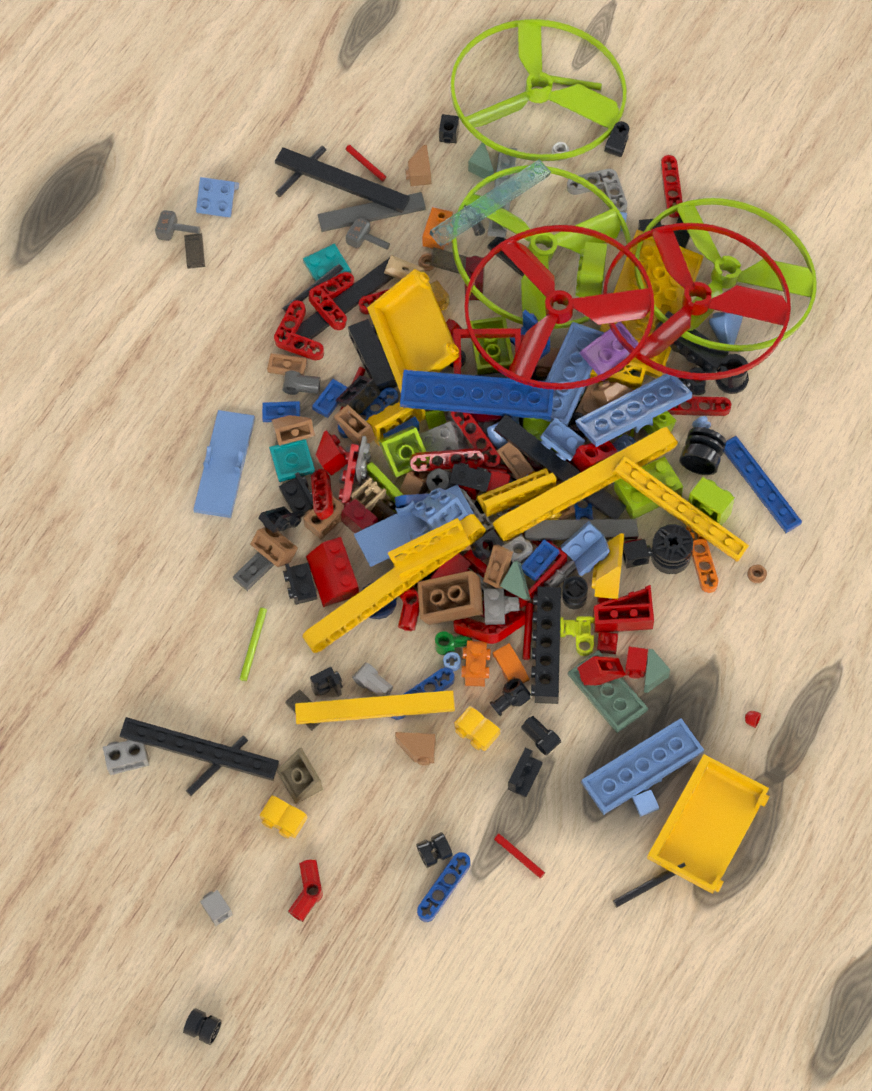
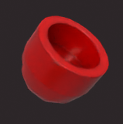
[745,710,761,728]

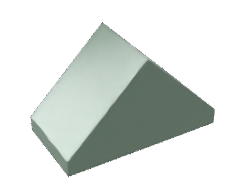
[468,143,494,179]
[500,561,531,601]
[644,649,670,693]

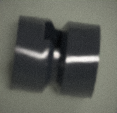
[562,576,588,610]
[416,832,453,868]
[183,1008,222,1045]

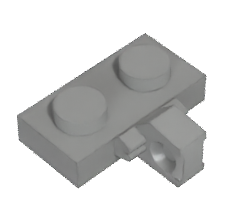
[484,588,519,625]

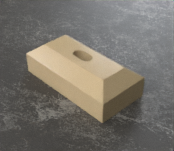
[384,255,424,280]

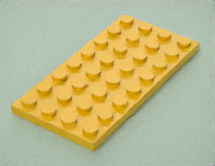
[599,229,704,379]

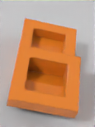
[492,643,530,684]

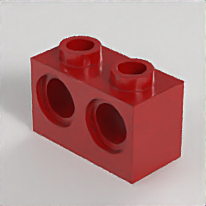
[572,441,618,472]

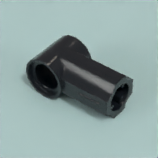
[521,716,561,756]

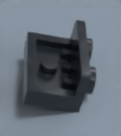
[450,462,492,492]
[258,506,304,533]

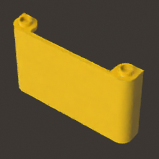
[367,269,459,393]
[647,754,770,894]

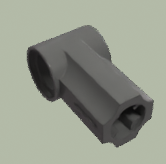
[282,370,321,395]

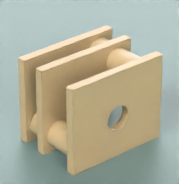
[351,477,387,511]

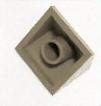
[277,748,323,804]

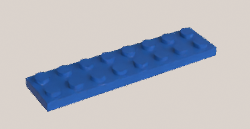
[400,370,554,420]

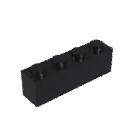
[654,311,729,373]
[348,319,398,392]

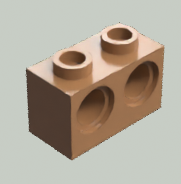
[303,495,344,540]
[250,527,298,567]

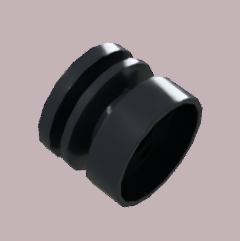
[679,427,727,475]
[651,524,693,574]

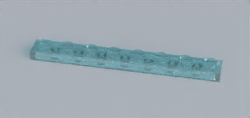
[429,159,551,247]

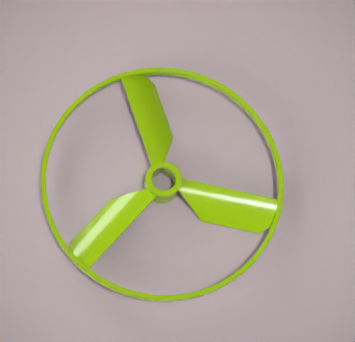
[450,19,627,161]
[452,165,631,329]
[634,198,817,352]

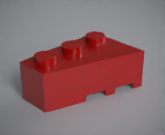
[593,585,654,633]

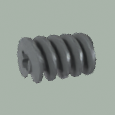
[427,468,457,491]

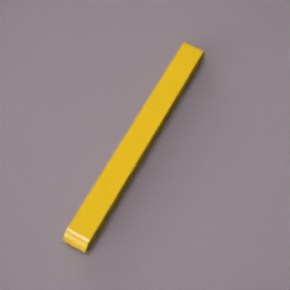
[493,427,678,541]
[302,514,486,653]

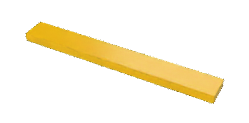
[613,456,749,562]
[295,690,455,724]

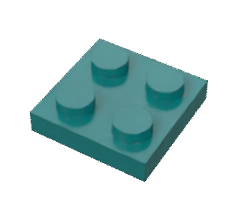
[303,243,352,282]
[269,439,315,482]

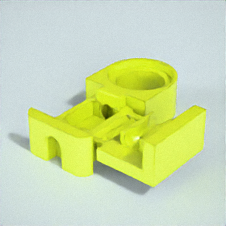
[560,616,594,656]

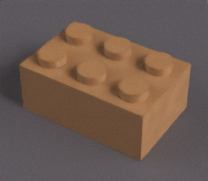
[418,571,483,625]

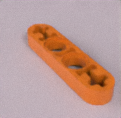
[686,526,719,593]

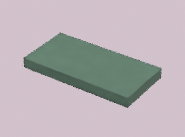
[568,650,648,733]

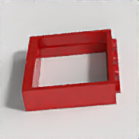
[453,328,524,374]
[464,509,568,610]

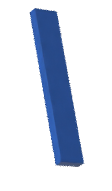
[724,436,802,533]

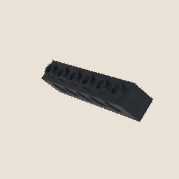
[531,587,561,704]

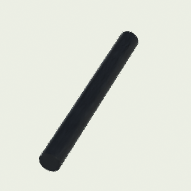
[275,146,327,197]
[282,264,343,313]
[186,736,248,796]
[613,863,686,908]

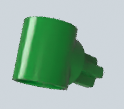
[435,631,472,655]

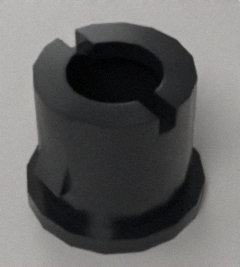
[716,354,749,394]

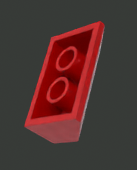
[306,537,359,607]

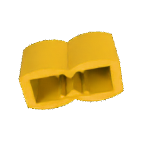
[454,706,500,751]
[259,795,308,838]

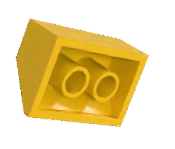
[366,401,426,446]
[591,533,624,599]

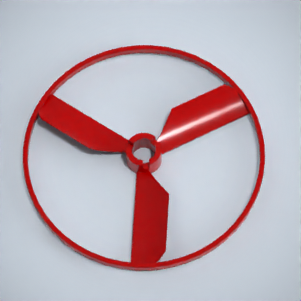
[603,223,791,380]
[464,225,655,390]

